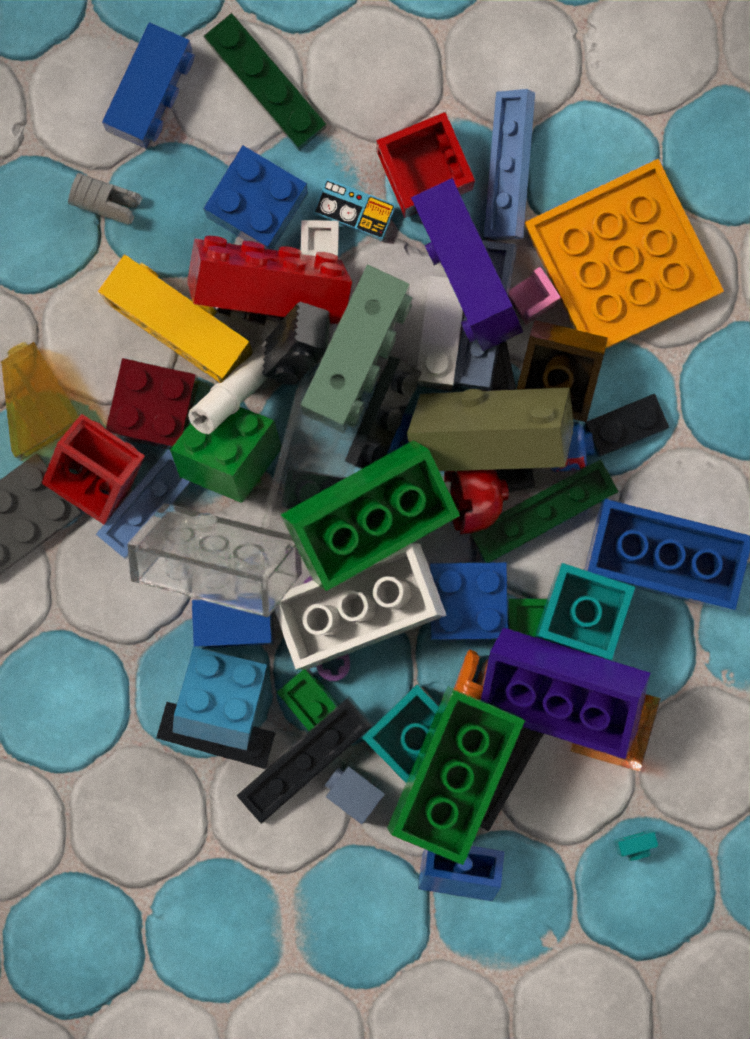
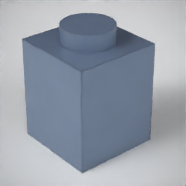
[324,765,385,824]

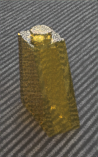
[1,342,80,461]

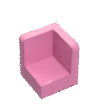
[508,267,561,325]

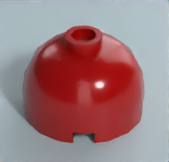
[444,469,509,535]

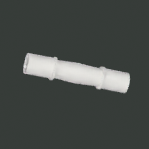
[188,341,268,434]

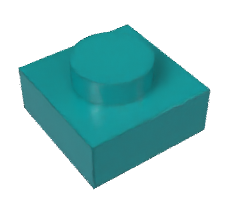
[614,830,659,861]

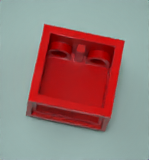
[376,112,475,218]
[42,414,145,525]

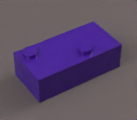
[411,178,524,351]
[481,627,651,759]

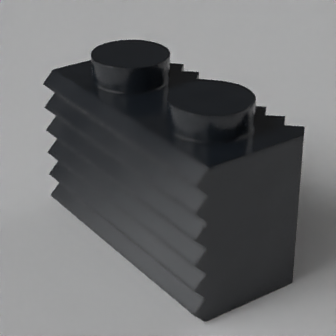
[262,302,330,385]

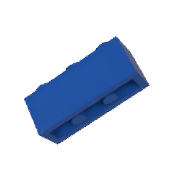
[102,22,195,149]

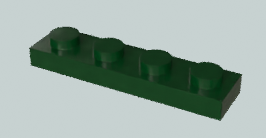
[203,13,327,151]
[469,459,619,563]

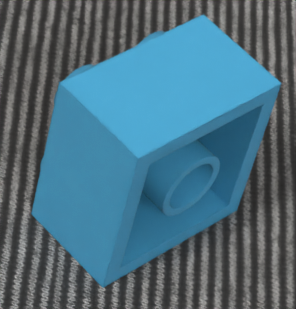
[173,647,267,750]

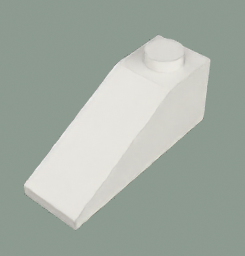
[417,276,463,391]

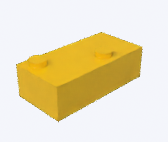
[98,254,253,383]

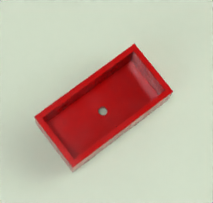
[187,236,352,324]

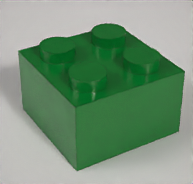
[170,407,282,503]

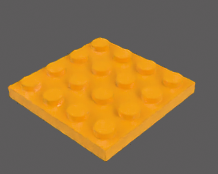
[524,159,724,350]

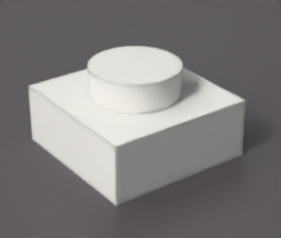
[301,220,339,256]

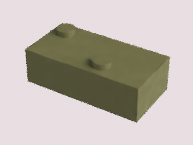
[407,388,574,471]

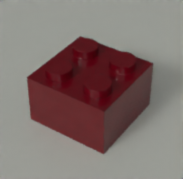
[106,358,199,449]

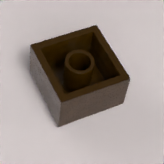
[517,320,608,422]

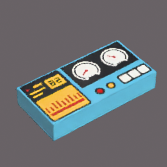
[313,178,396,241]

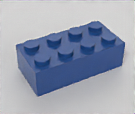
[584,499,750,612]

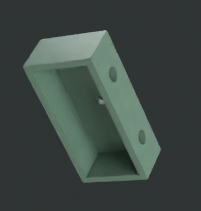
[300,264,413,434]

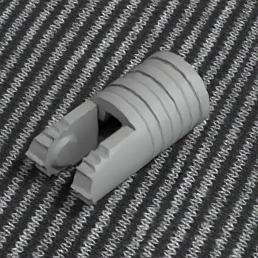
[68,173,143,225]

